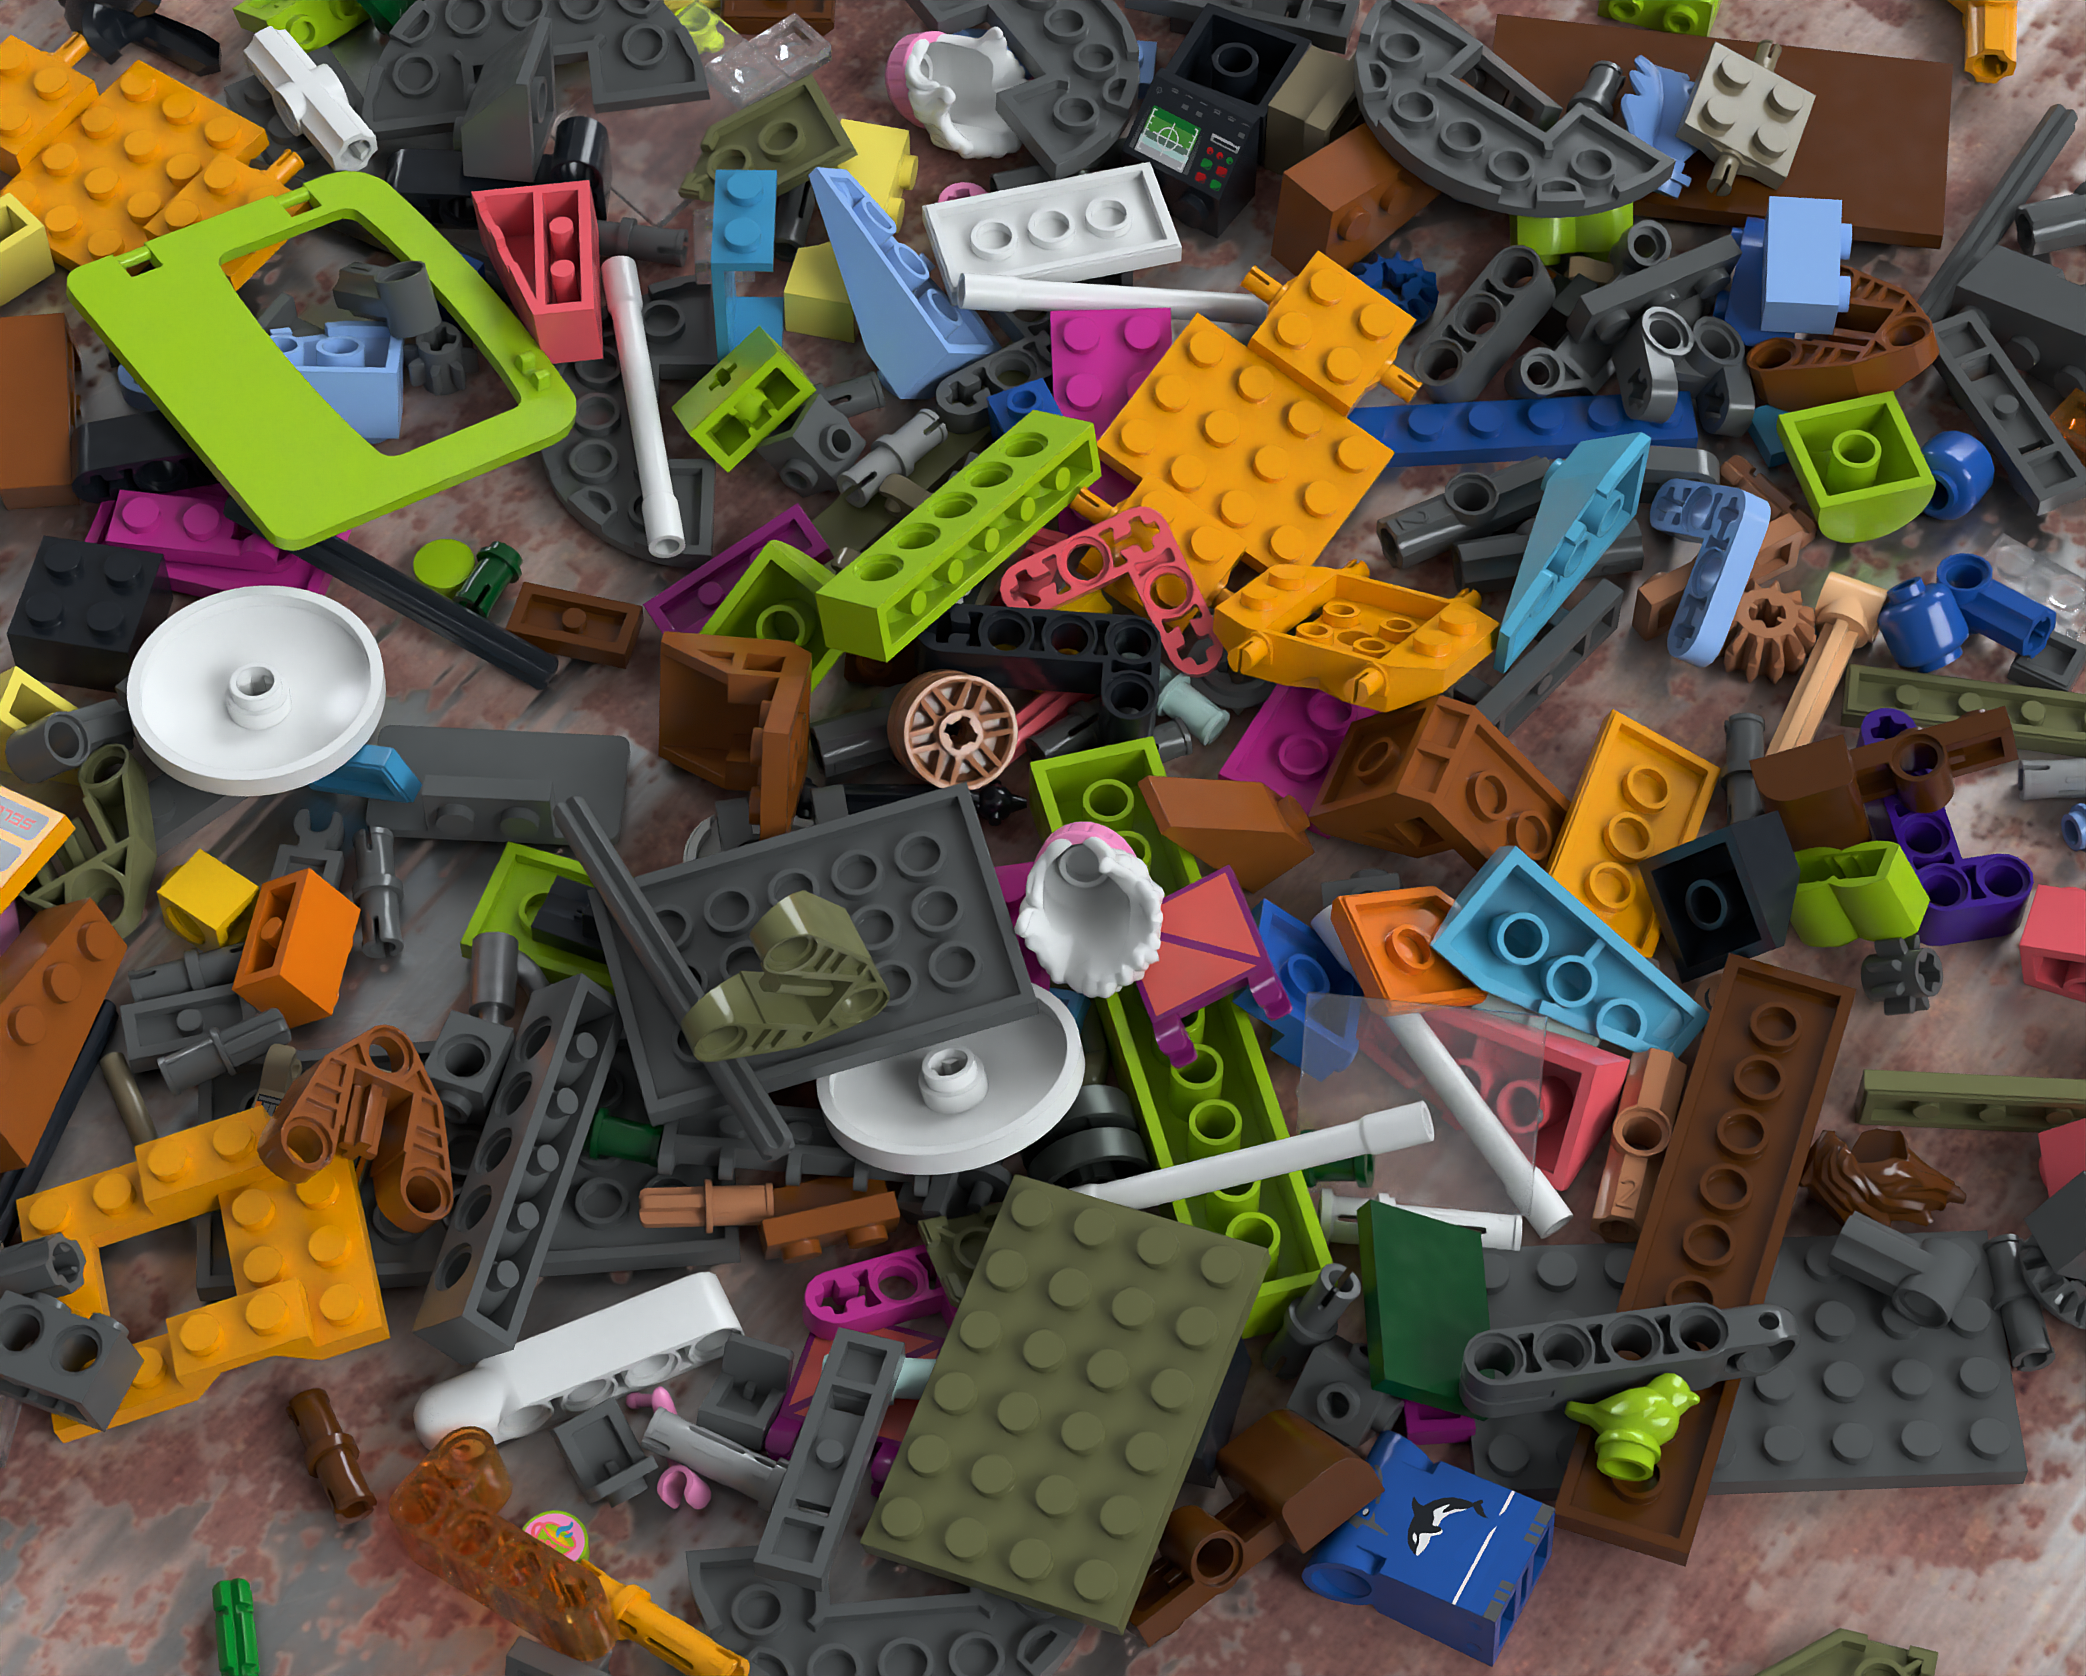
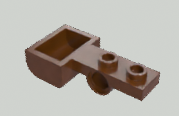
[1749,706,2019,852]
[1125,1409,1385,1647]

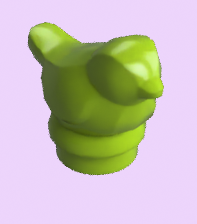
[1565,1373,1700,1481]

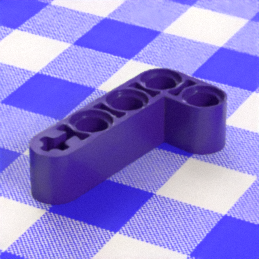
[1856,708,2034,946]

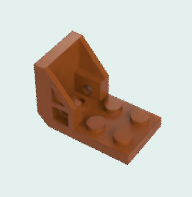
[658,631,812,841]
[1307,695,1571,872]

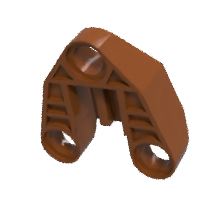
[1746,265,1940,412]
[257,1024,453,1234]

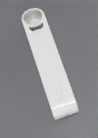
[413,1272,745,1458]

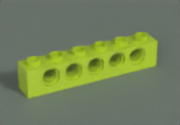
[815,410,1102,663]

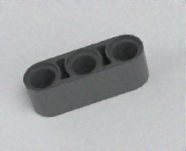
[1413,245,1556,404]

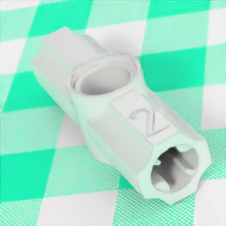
[243,26,378,172]

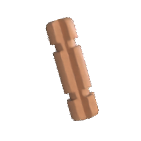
[1720,455,1819,550]

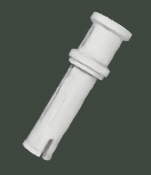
[1317,1188,1522,1251]

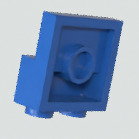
[1232,898,1364,1082]

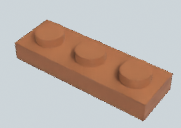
[1632,513,1804,642]

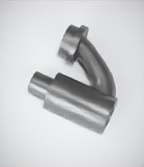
[469,932,550,1025]

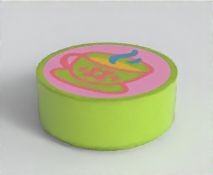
[518,1510,590,1584]

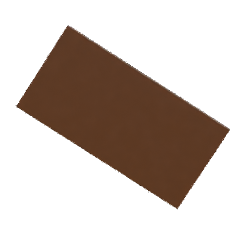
[1492,14,1953,249]

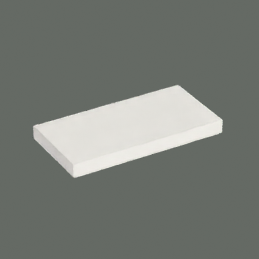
[922,162,1182,306]

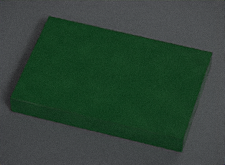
[1356,1199,1495,1421]

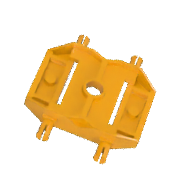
[1213,559,1501,713]

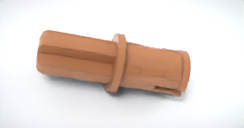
[639,1179,774,1233]

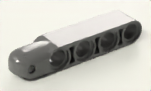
[1459,1302,1801,1418]

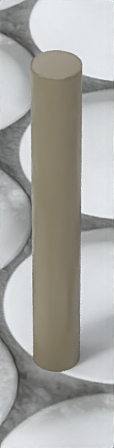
[99,1052,182,1224]

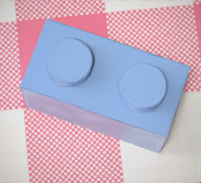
[1760,196,1852,335]

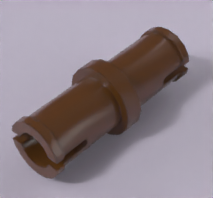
[286,1388,377,1524]

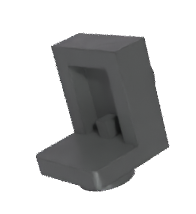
[696,1333,794,1451]
[549,1396,658,1508]

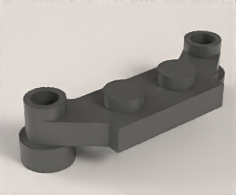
[1504,220,1672,400]

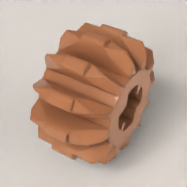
[1718,578,1816,685]

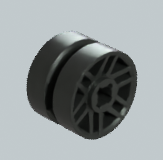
[1019,1085,1153,1189]

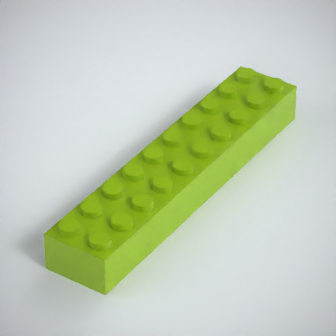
[1029,736,1338,1339]

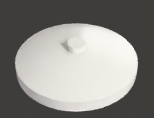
[127,585,386,796]
[816,983,1085,1175]

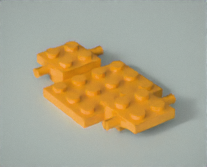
[0,32,311,291]
[1069,250,1423,634]

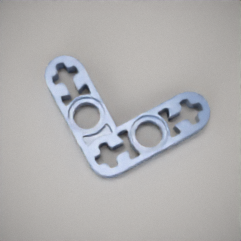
[1650,478,1771,668]

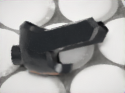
[58,0,222,77]

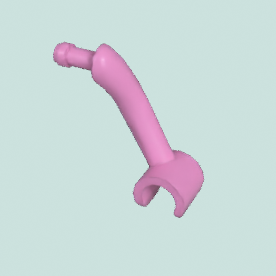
[626,1386,711,1509]

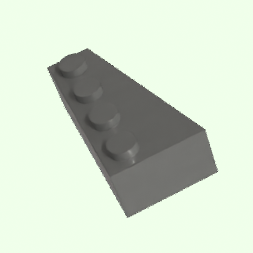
[1948,244,2086,408]

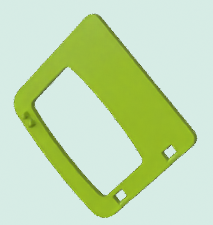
[66,171,576,551]

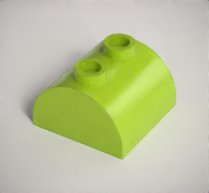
[1776,391,1936,543]
[699,540,844,695]

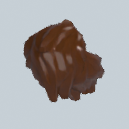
[1799,1128,1967,1228]

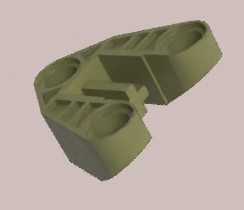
[18,743,158,939]
[680,890,890,1062]

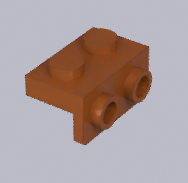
[757,1176,900,1264]

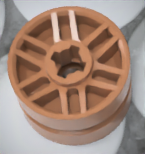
[887,669,1018,790]

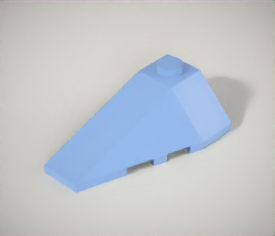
[809,167,1002,399]
[269,321,405,444]

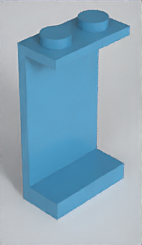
[711,170,784,363]

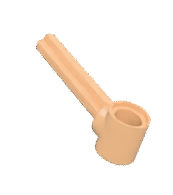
[1765,571,1890,756]

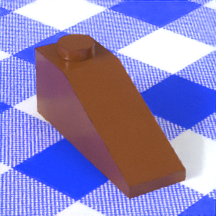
[1137,776,1315,894]

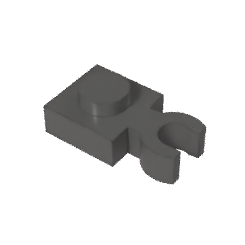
[269,808,345,890]

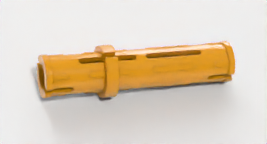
[559,1559,750,1676]

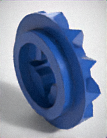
[1351,250,1439,328]

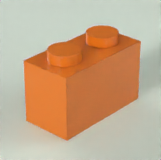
[232,868,361,1029]

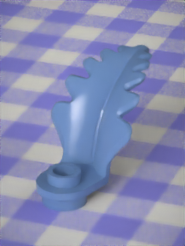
[1620,55,1700,199]

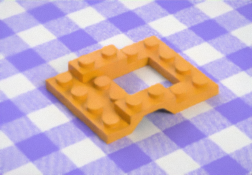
[16,1105,390,1443]

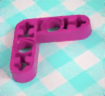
[802,1244,958,1341]

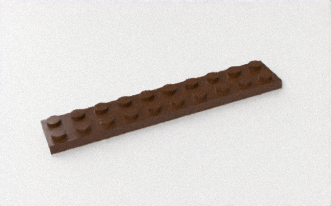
[1554,953,1857,1567]

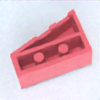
[471,180,603,364]

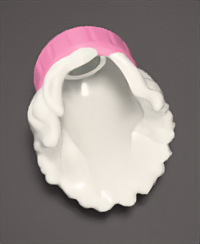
[885,27,1029,159]
[1014,822,1164,998]

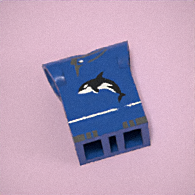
[1301,1430,1556,1667]

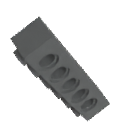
[412,973,624,1365]

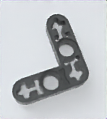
[936,310,1053,434]

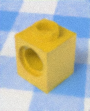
[157,848,260,952]

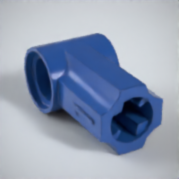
[1936,553,2056,659]

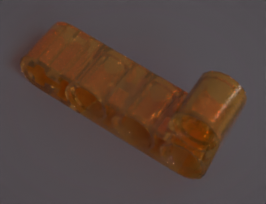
[388,1426,620,1661]

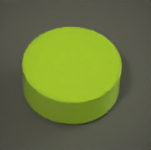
[413,539,476,600]

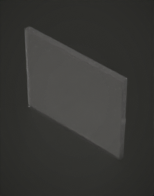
[549,0,795,228]
[1295,992,1547,1216]

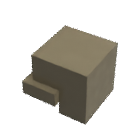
[1264,45,1366,176]

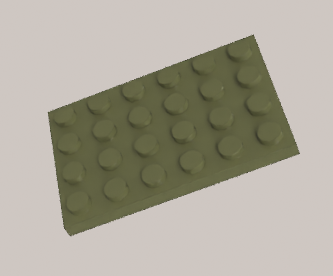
[860,1174,1271,1636]

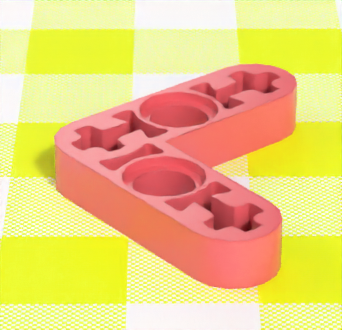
[1000,506,1224,678]

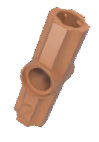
[1590,1048,1688,1243]

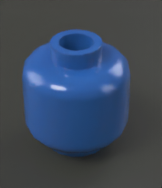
[1920,430,1995,520]
[1877,577,1969,673]

